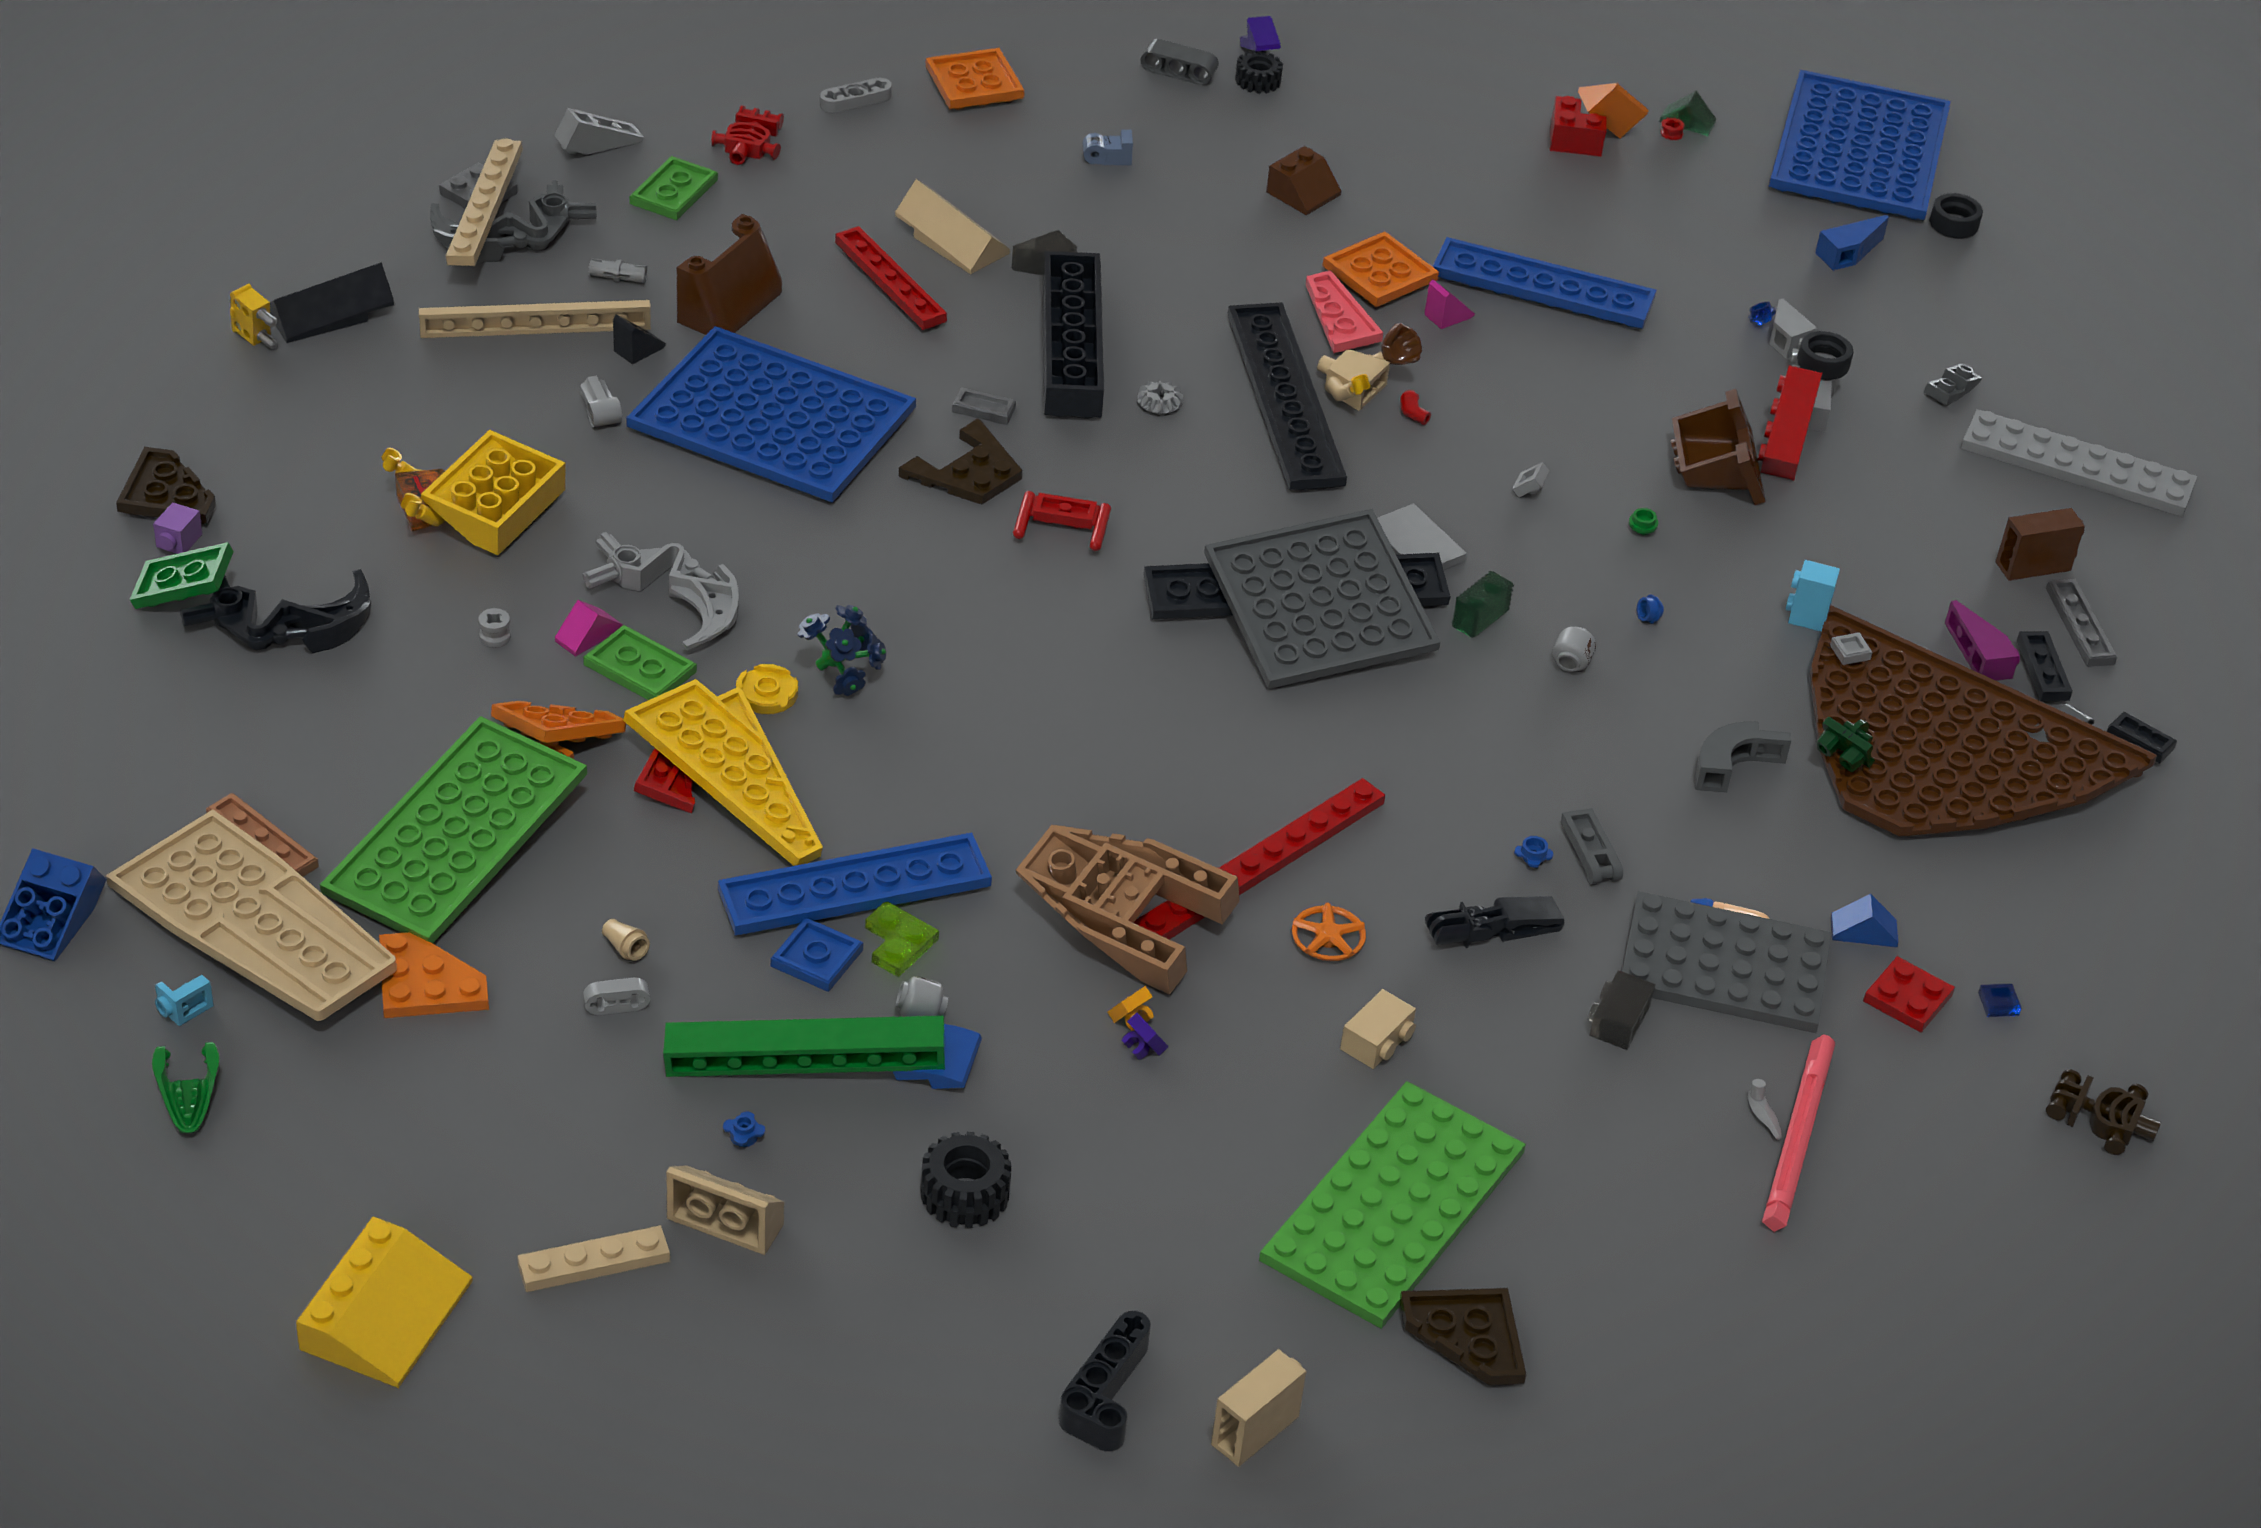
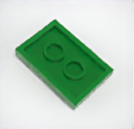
[130,542,234,609]

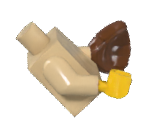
[1317,323,1422,411]

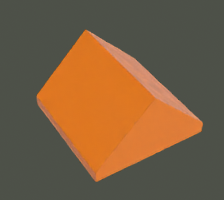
[1578,83,1649,139]

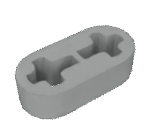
[583,978,650,1015]

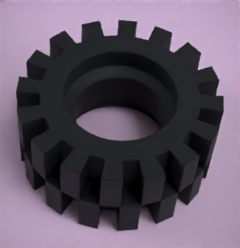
[1235,51,1283,94]

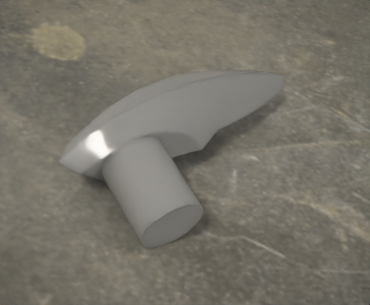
[1748,1079,1782,1140]

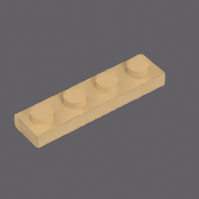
[517,1225,670,1292]

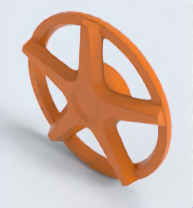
[1292,903,1366,961]

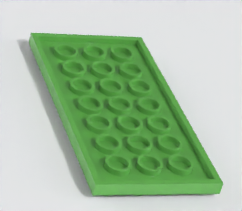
[320,716,588,943]
[1259,1081,1526,1329]

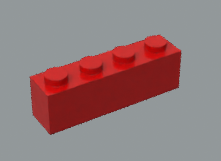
[1758,365,1822,480]

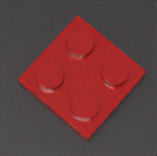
[1863,956,1955,1033]

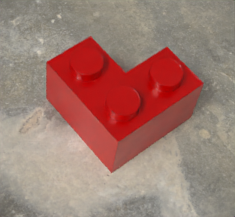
[1550,96,1607,157]

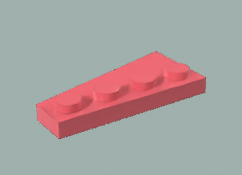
[1306,270,1383,354]

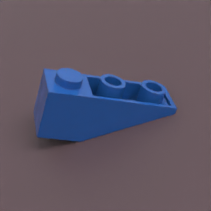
[1815,215,1889,271]

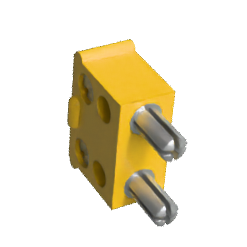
[229,283,278,349]

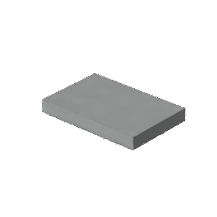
[1377,503,1467,570]

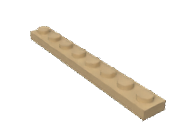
[446,138,523,266]
[419,300,651,338]

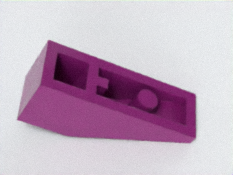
[1945,600,2020,681]

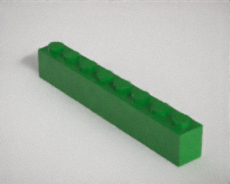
[663,1016,945,1077]

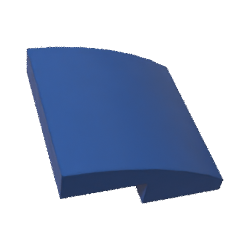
[892,1024,982,1089]

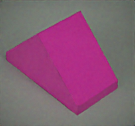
[1424,279,1475,329]
[555,600,623,657]

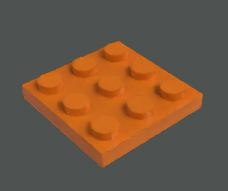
[925,48,1024,109]
[1323,231,1439,307]

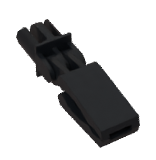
[1425,896,1564,948]

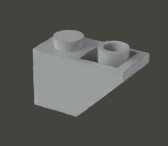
[1769,299,1817,359]

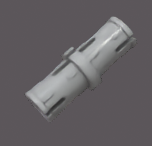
[589,258,648,284]

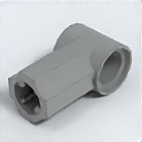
[580,376,622,427]

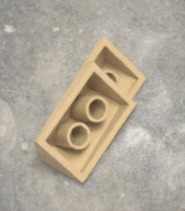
[895,179,1010,274]

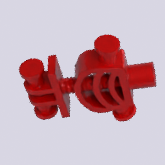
[711,105,784,165]

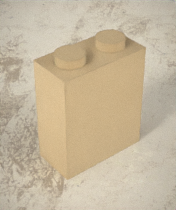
[1211,1349,1306,1467]

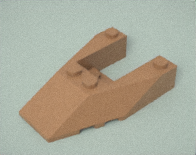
[1016,825,1240,995]

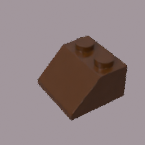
[1266,146,1341,215]

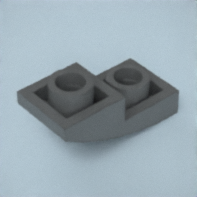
[1924,364,1982,405]

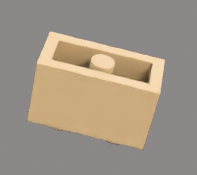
[1340,989,1416,1069]

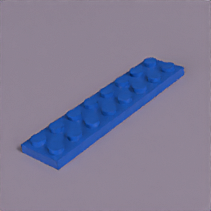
[1432,237,1657,329]
[718,832,992,936]

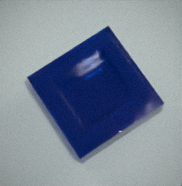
[1978,984,2022,1017]

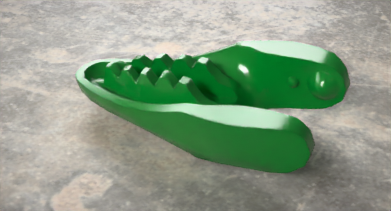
[152,1042,219,1134]

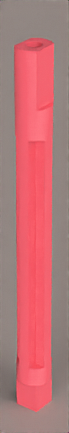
[1762,1034,1835,1232]

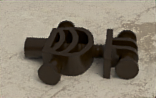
[2046,1069,2161,1155]

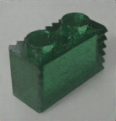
[1452,571,1514,638]

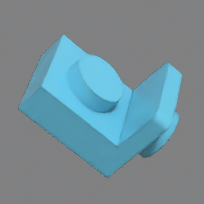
[155,975,214,1026]

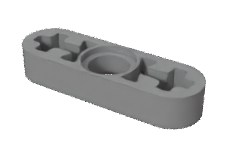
[820,78,892,113]

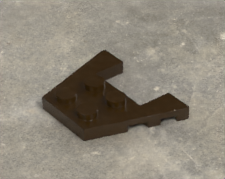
[898,418,1023,505]

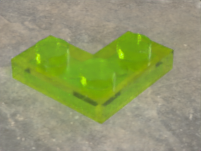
[865,902,939,978]

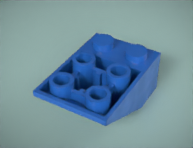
[0,848,107,961]

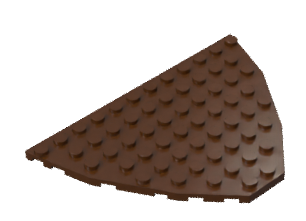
[1810,605,2157,836]

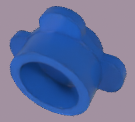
[1514,836,1553,868]
[723,1111,765,1147]

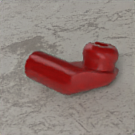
[1400,390,1431,425]

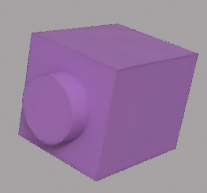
[153,502,202,554]

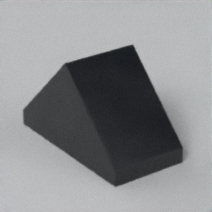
[613,314,666,364]

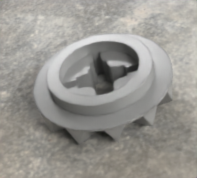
[1137,380,1183,414]

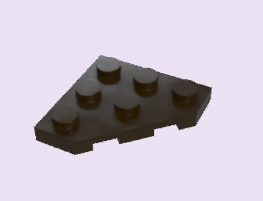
[116,446,216,524]
[1400,1288,1526,1385]

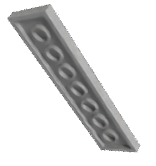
[1961,409,2197,517]

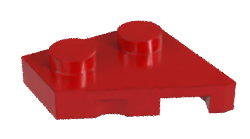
[633,748,695,814]

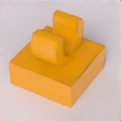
[1107,986,1154,1031]

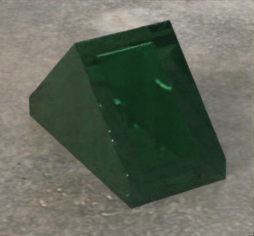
[1659,90,1716,136]

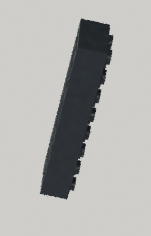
[1043,251,1104,418]

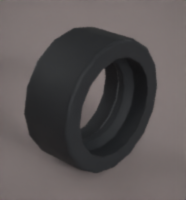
[1929,193,1983,238]
[1797,331,1854,380]

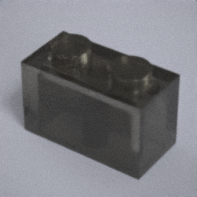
[1588,970,1656,1050]

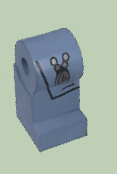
[1082,130,1133,165]

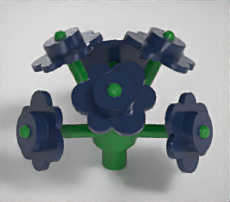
[797,605,886,696]

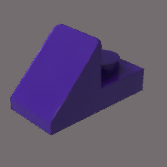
[1240,16,1281,51]

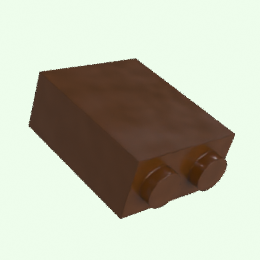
[1996,508,2085,581]

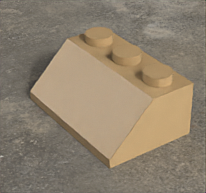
[666,1166,784,1255]

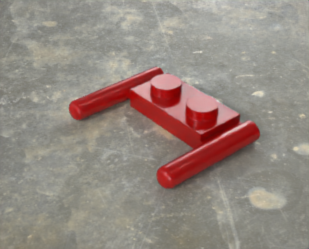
[1013,491,1111,551]

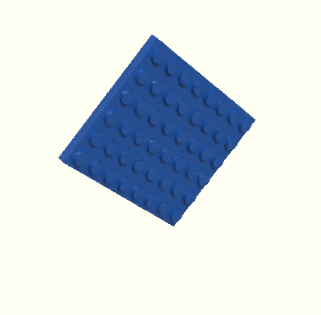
[1769,70,1951,220]
[626,326,916,502]

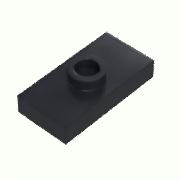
[2107,712,2177,764]

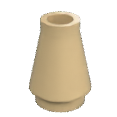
[602,919,650,961]

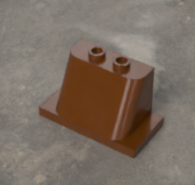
[1671,389,1766,505]

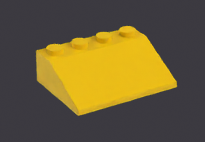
[421,430,566,555]
[296,1217,473,1388]

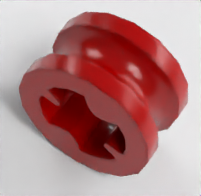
[1660,118,1685,141]

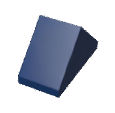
[1831,894,1899,947]

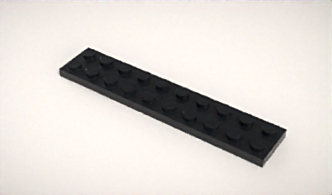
[1228,302,1347,490]
[1143,553,1451,619]

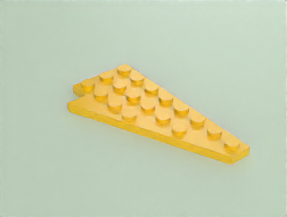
[623,679,823,866]

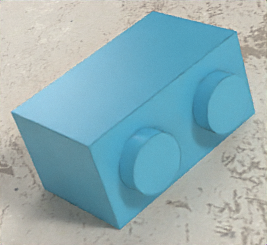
[1785,560,1840,632]

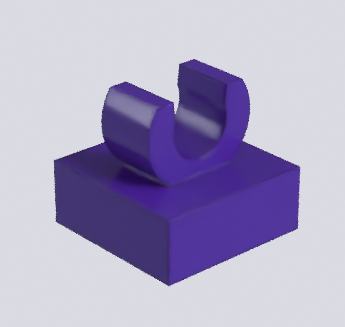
[1122,1012,1169,1060]

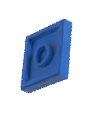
[770,918,863,992]

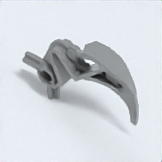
[582,532,739,650]

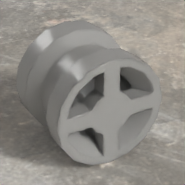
[478,608,511,647]

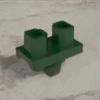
[1816,716,1875,773]

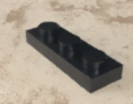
[2017,631,2073,701]

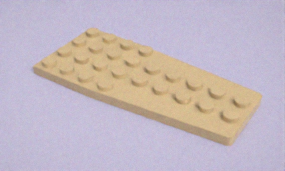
[106,810,397,1021]

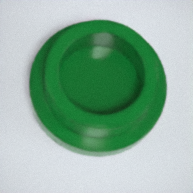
[1629,508,1658,534]

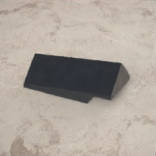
[270,262,395,343]

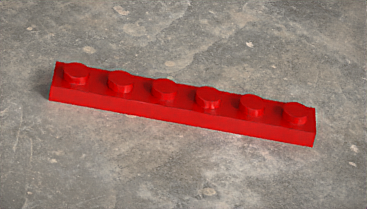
[835,226,947,330]

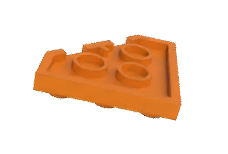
[491,701,626,746]
[379,932,489,1018]

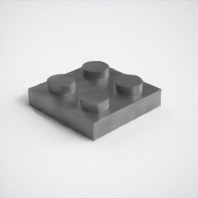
[439,162,518,209]

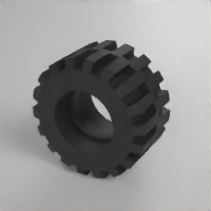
[920,1132,1012,1228]

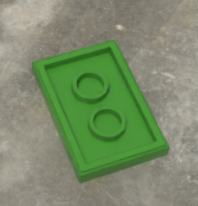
[629,156,718,220]
[583,625,697,700]

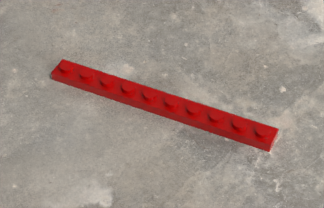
[1134,778,1385,940]

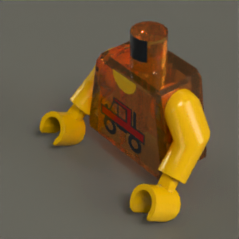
[381,447,446,531]

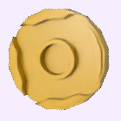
[736,664,798,714]

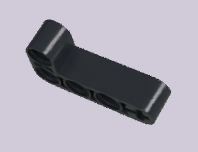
[1059,1311,1151,1452]

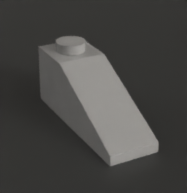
[554,108,644,155]

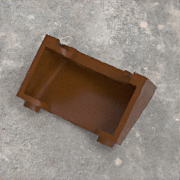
[677,214,782,335]

